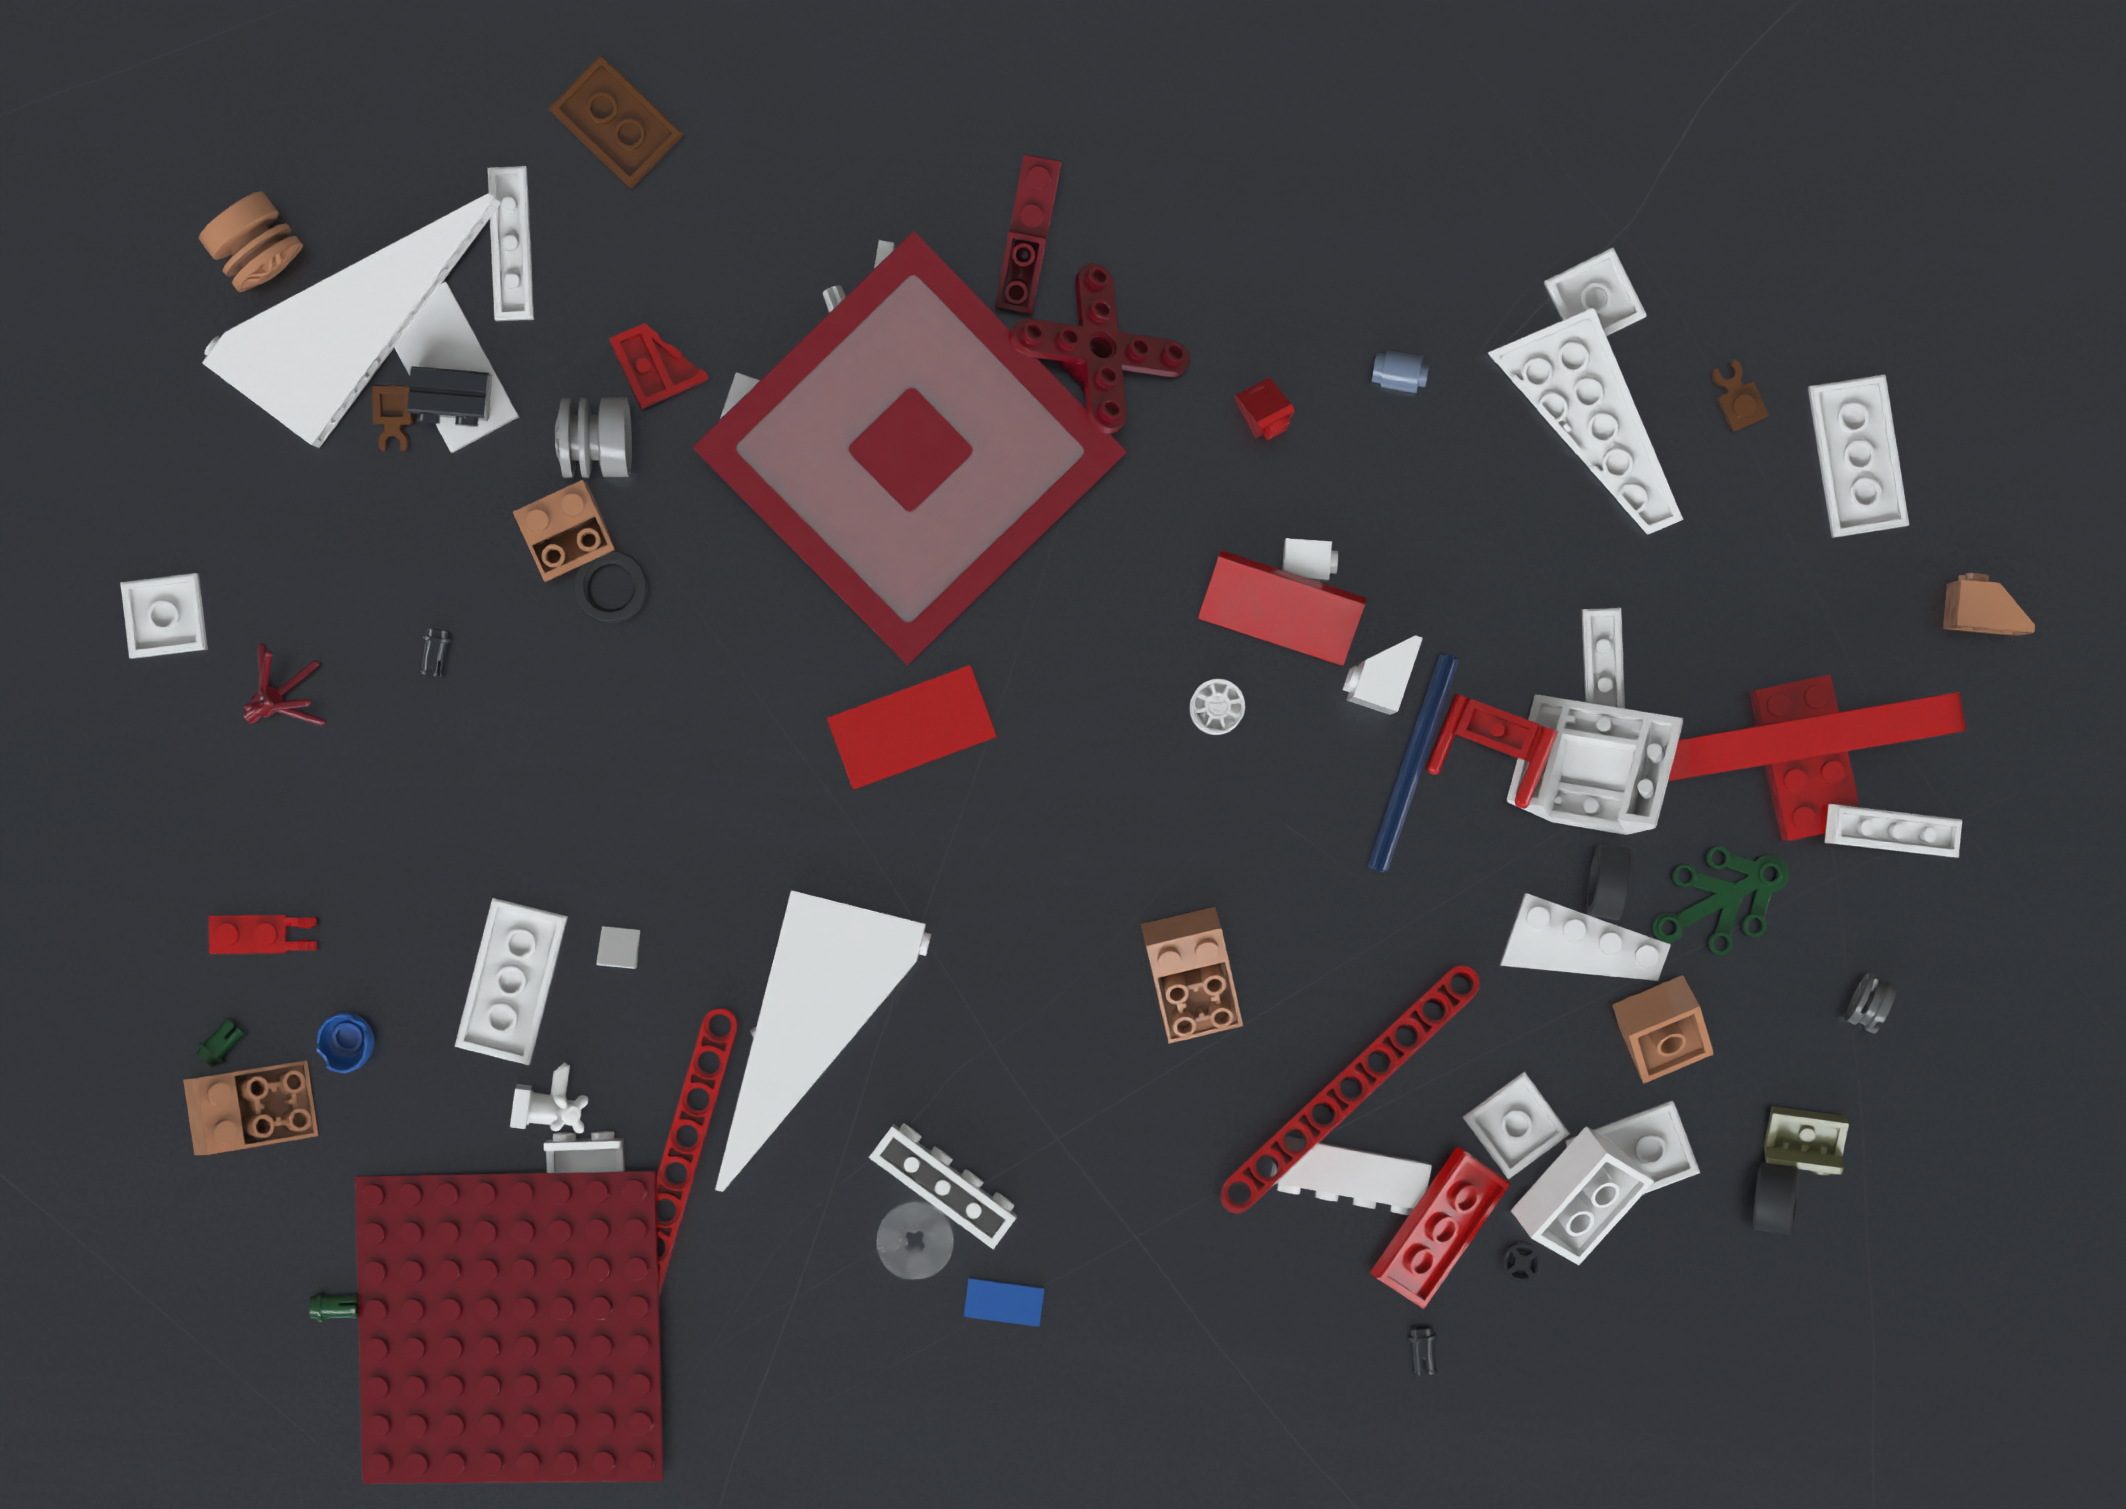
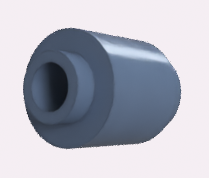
[1372,350,1429,394]

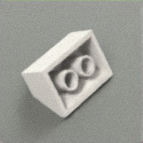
[1343,635,1423,715]
[1511,1126,1654,1265]

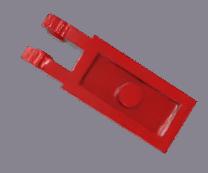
[209,915,317,954]

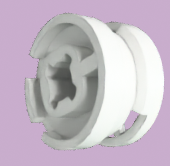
[1190,679,1245,735]

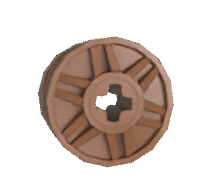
[198,191,303,292]

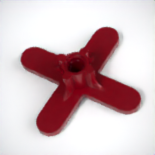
[1010,263,1190,434]

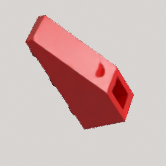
[1234,377,1295,440]

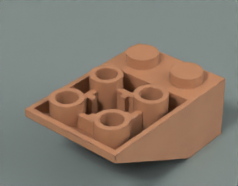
[1141,907,1243,1044]
[183,1060,318,1155]

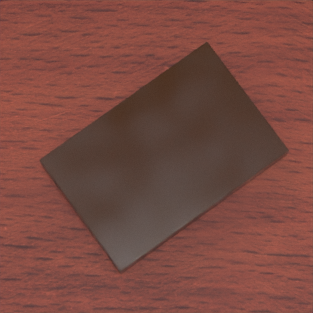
[548,54,684,190]

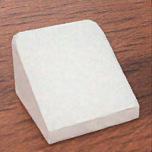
[596,926,641,969]

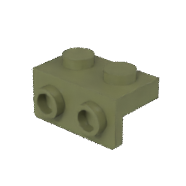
[1764,1106,1849,1175]

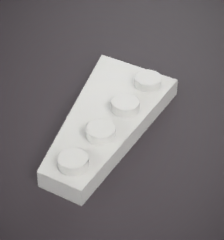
[1500,893,1671,981]

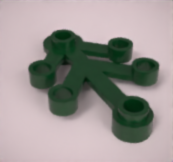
[1651,846,1789,955]

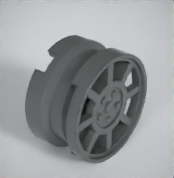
[1845,973,1897,1034]

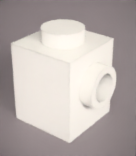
[1282,538,1338,582]

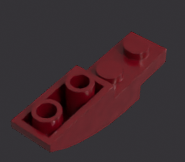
[995,153,1062,314]

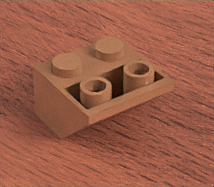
[513,480,615,582]

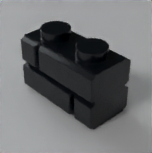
[407,366,492,427]

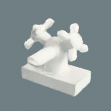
[510,1062,588,1133]

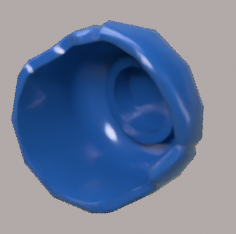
[316,1012,375,1074]

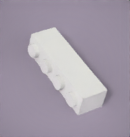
[1271,1136,1432,1215]

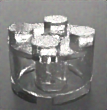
[876,1199,954,1280]

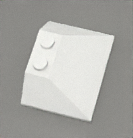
[1507,694,1683,835]

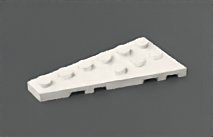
[1488,308,1683,535]

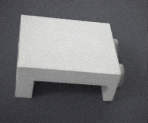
[544,1131,625,1173]

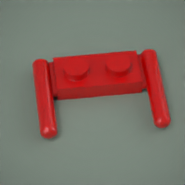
[1426,693,1558,808]

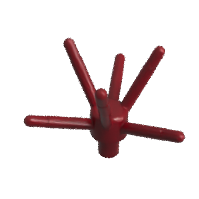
[243,643,325,726]

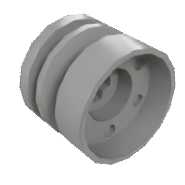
[555,397,632,478]

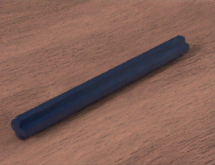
[1368,653,1459,872]

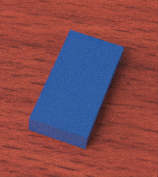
[963,1277,1045,1327]

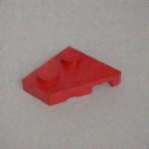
[609,323,709,410]

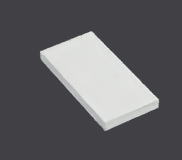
[394,282,519,453]
[1808,374,1909,538]
[455,898,568,1065]

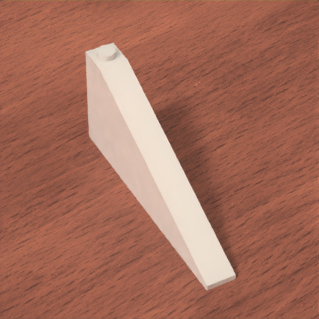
[202,193,501,448]
[715,890,931,1192]

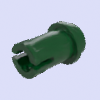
[196,1018,245,1068]
[309,1292,358,1322]

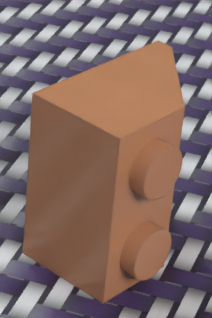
[1943,573,2035,636]
[1612,975,1714,1084]

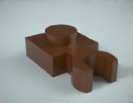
[1711,360,1769,433]
[372,385,414,451]

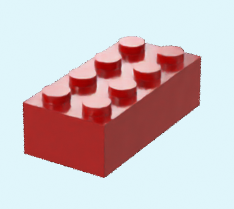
[1749,674,1860,841]

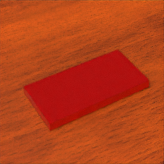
[1198,550,1367,666]
[827,665,997,790]
[1370,1146,1511,1309]

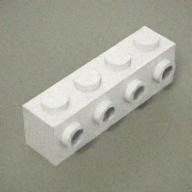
[869,1123,1017,1249]

